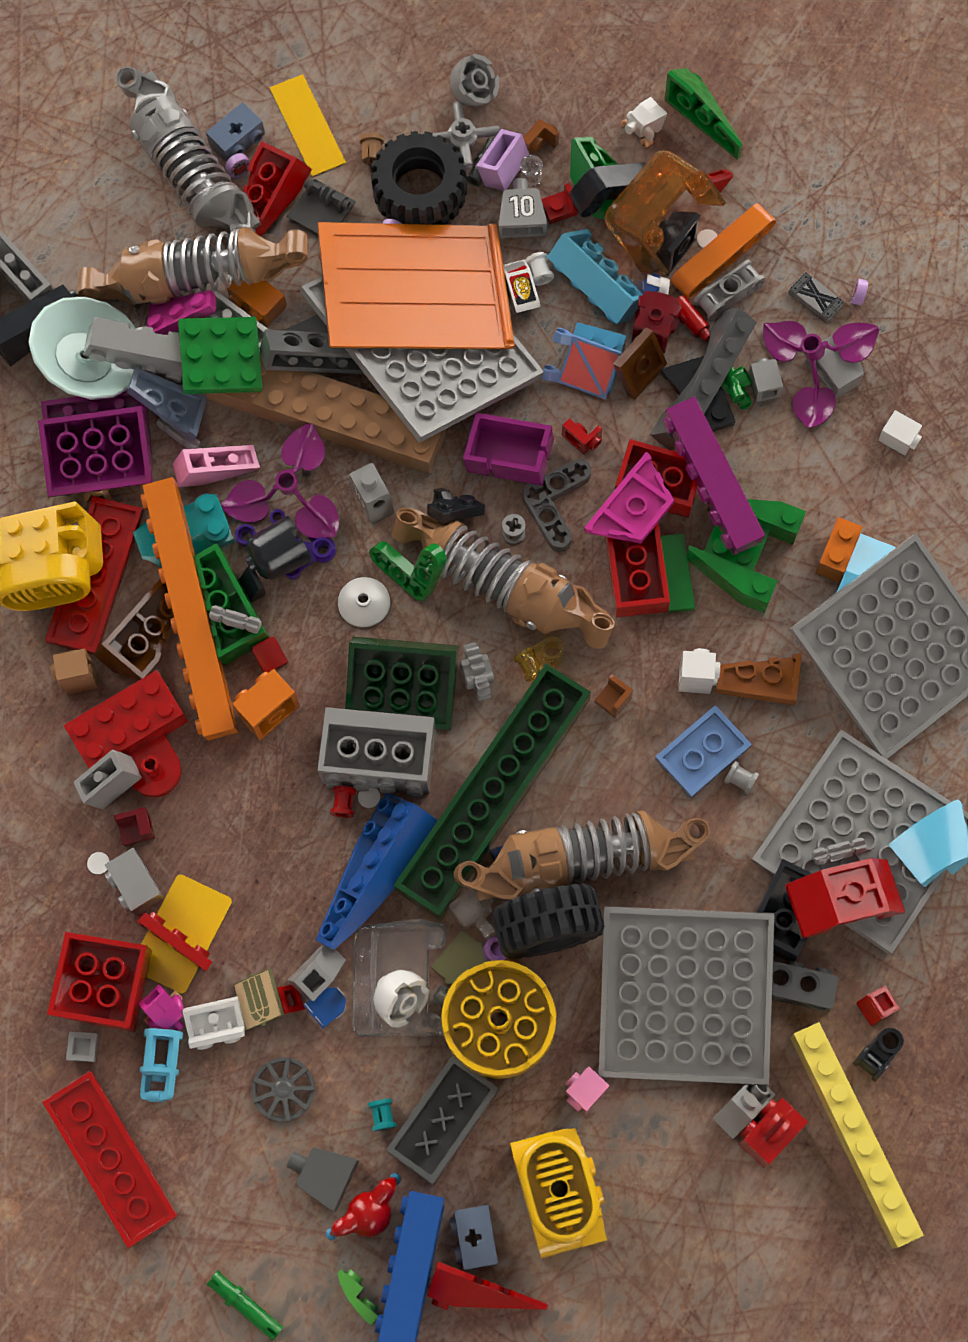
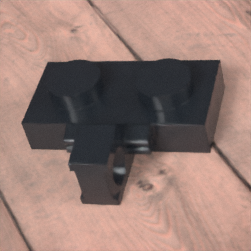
[427,488,485,523]

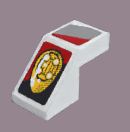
[503,259,540,313]

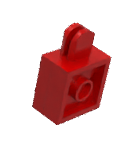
[738,1098,808,1168]

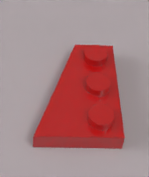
[135,911,213,971]

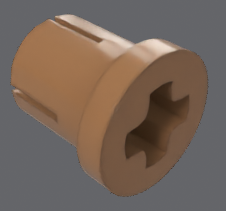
[360,133,384,165]

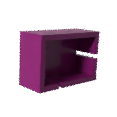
[463,413,554,486]

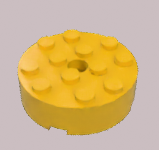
[442,960,556,1079]

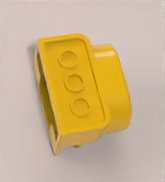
[0,501,103,611]
[510,1127,607,1259]

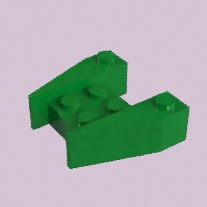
[687,499,806,613]

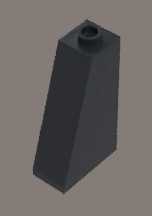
[0,284,78,367]

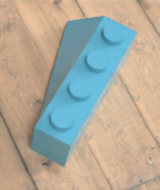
[547,229,642,324]

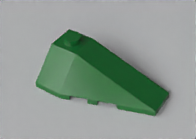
[664,68,743,160]

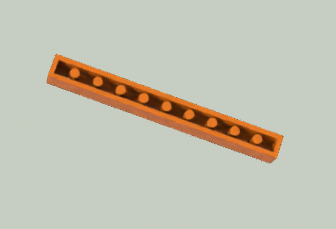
[140,477,239,741]

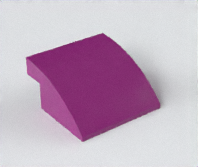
[38,391,153,498]

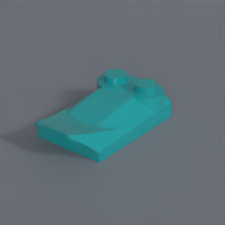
[133,493,235,568]

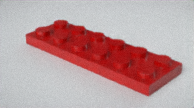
[45,496,144,655]
[42,1071,178,1249]

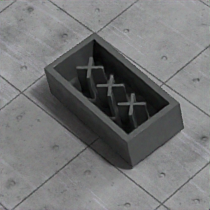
[386,1055,499,1185]

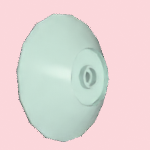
[28,297,136,400]

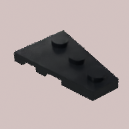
[660,355,735,432]

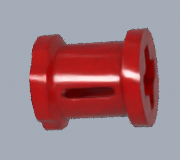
[330,786,357,818]

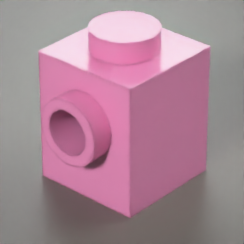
[565,1066,610,1113]

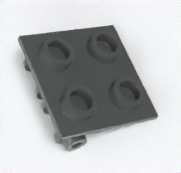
[287,178,356,234]

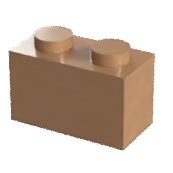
[50,648,99,695]

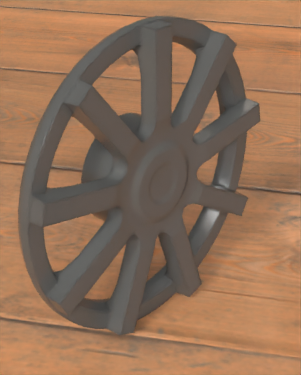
[252,1057,315,1122]

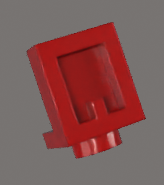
[541,183,578,224]
[562,418,603,455]

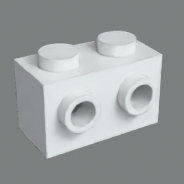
[678,648,720,694]

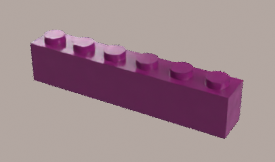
[663,396,765,555]

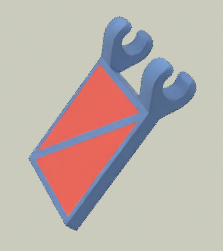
[541,328,622,399]

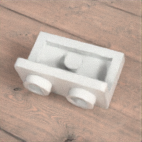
[183,996,245,1050]

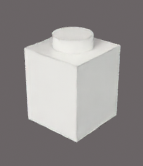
[878,410,922,455]

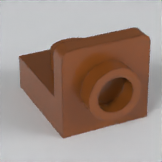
[523,119,559,156]

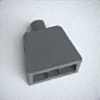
[286,1147,359,1212]

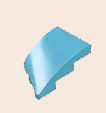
[888,799,968,887]

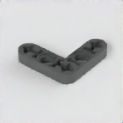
[523,459,591,552]

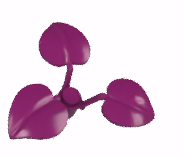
[763,321,879,428]
[221,423,339,538]

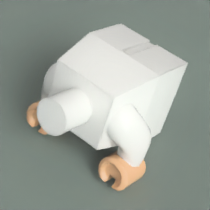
[621,97,667,148]

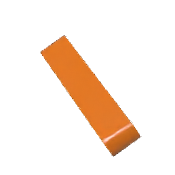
[670,203,776,299]

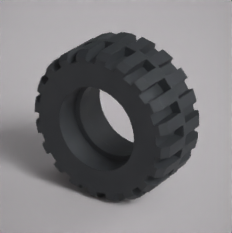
[371,131,467,225]
[492,884,605,959]

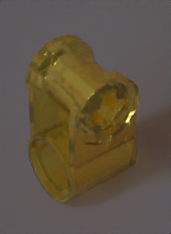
[513,636,565,682]

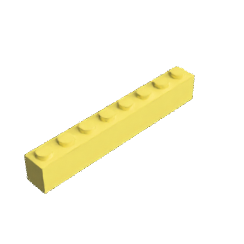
[790,1022,924,1249]

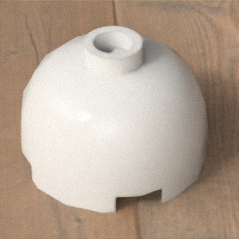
[373,970,430,1028]

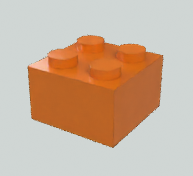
[232,669,300,741]

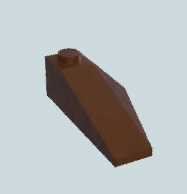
[93,579,174,680]

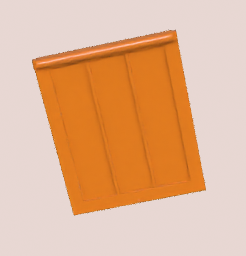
[318,222,515,349]

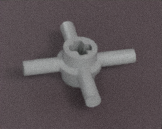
[433,101,500,169]

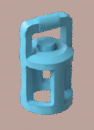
[139,1028,183,1102]

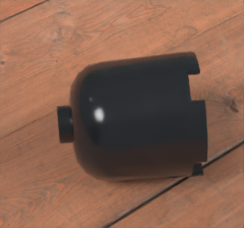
[245,516,312,580]

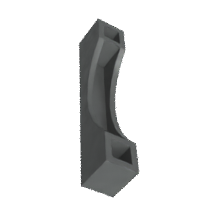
[650,307,757,450]

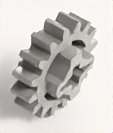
[460,642,494,701]

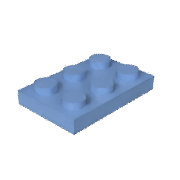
[655,705,752,798]

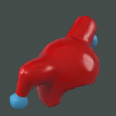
[326,1173,401,1240]

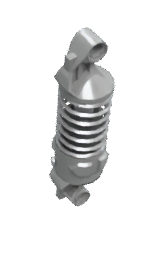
[116,67,261,241]

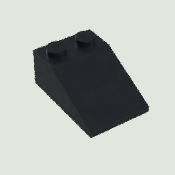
[756,859,812,961]

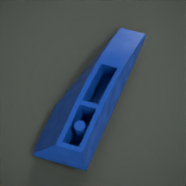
[316,793,437,950]

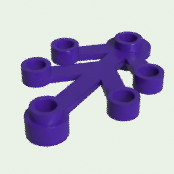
[235,509,336,580]

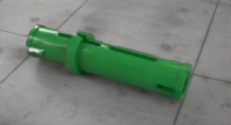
[206,1270,284,1342]

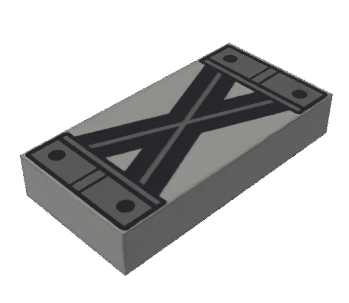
[788,272,845,323]

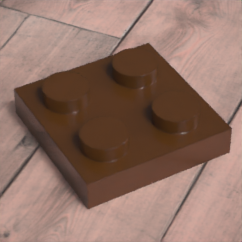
[613,328,667,399]

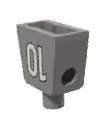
[499,178,547,238]
[349,463,395,524]

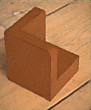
[594,674,633,718]

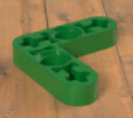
[369,541,447,601]

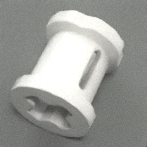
[526,252,554,286]

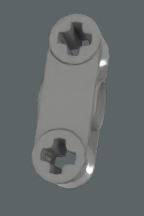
[693,260,766,321]

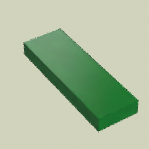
[661,533,695,613]

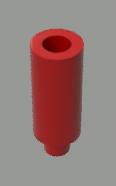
[677,295,710,342]

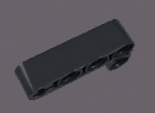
[569,162,667,218]

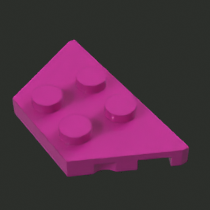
[584,452,674,543]

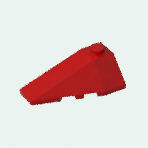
[242,141,312,237]
[427,1262,548,1310]

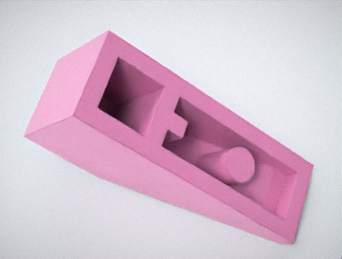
[172,445,260,487]

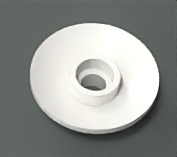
[338,577,390,628]

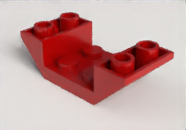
[785,858,906,938]

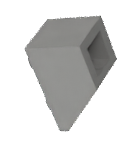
[288,944,346,1001]
[713,1084,775,1139]

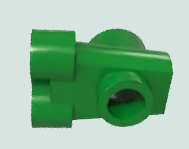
[722,365,752,410]

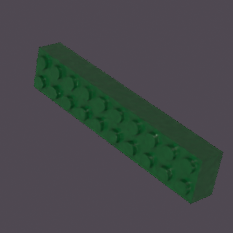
[393,663,591,921]

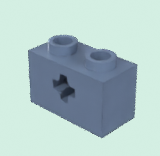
[206,102,265,162]
[450,1205,498,1270]

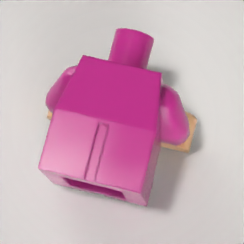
[138,985,184,1031]

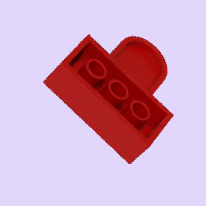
[63,670,188,798]

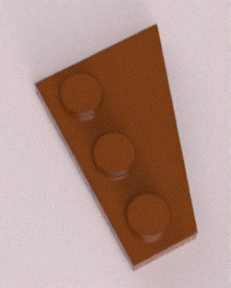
[715,653,802,705]

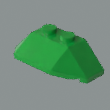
[570,137,639,222]

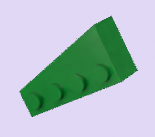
[194,543,270,665]

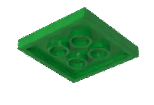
[178,317,263,394]

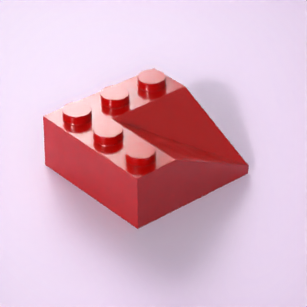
[47,932,152,1032]

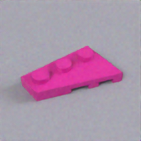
[147,290,217,335]

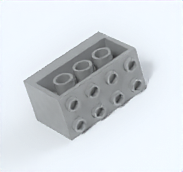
[318,707,436,797]

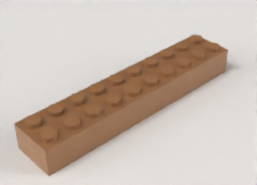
[202,355,448,474]

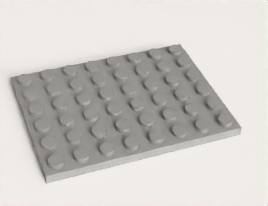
[300,277,544,443]

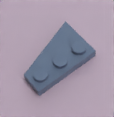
[127,367,207,441]

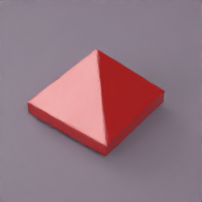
[702,169,733,193]
[277,985,305,1015]

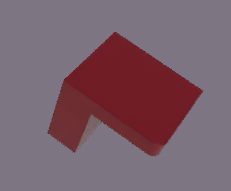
[114,807,155,846]

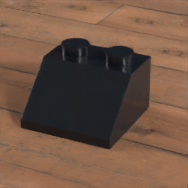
[643,211,701,276]

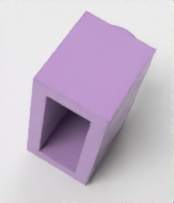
[476,129,530,191]

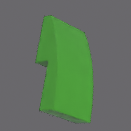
[337,1269,378,1326]

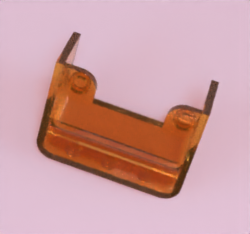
[605,150,726,275]

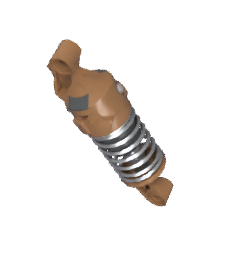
[78,227,308,305]
[391,508,615,649]
[454,810,710,901]

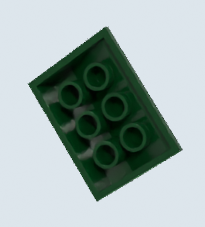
[345,636,459,730]

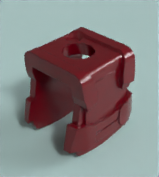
[631,291,682,353]

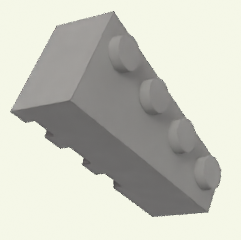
[83,317,183,384]

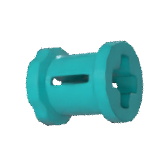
[367,1098,397,1132]

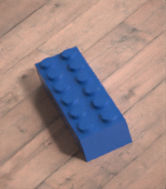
[375,1191,446,1342]

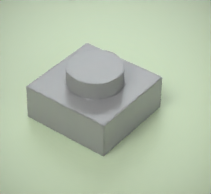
[66,1032,99,1063]

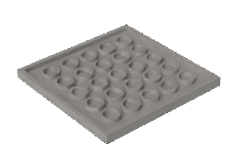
[789,534,968,759]
[751,730,968,955]
[599,906,774,1085]

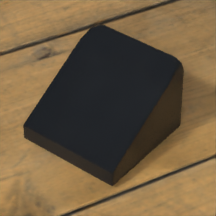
[239,566,266,603]

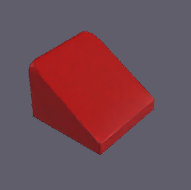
[251,636,289,673]
[857,985,900,1026]

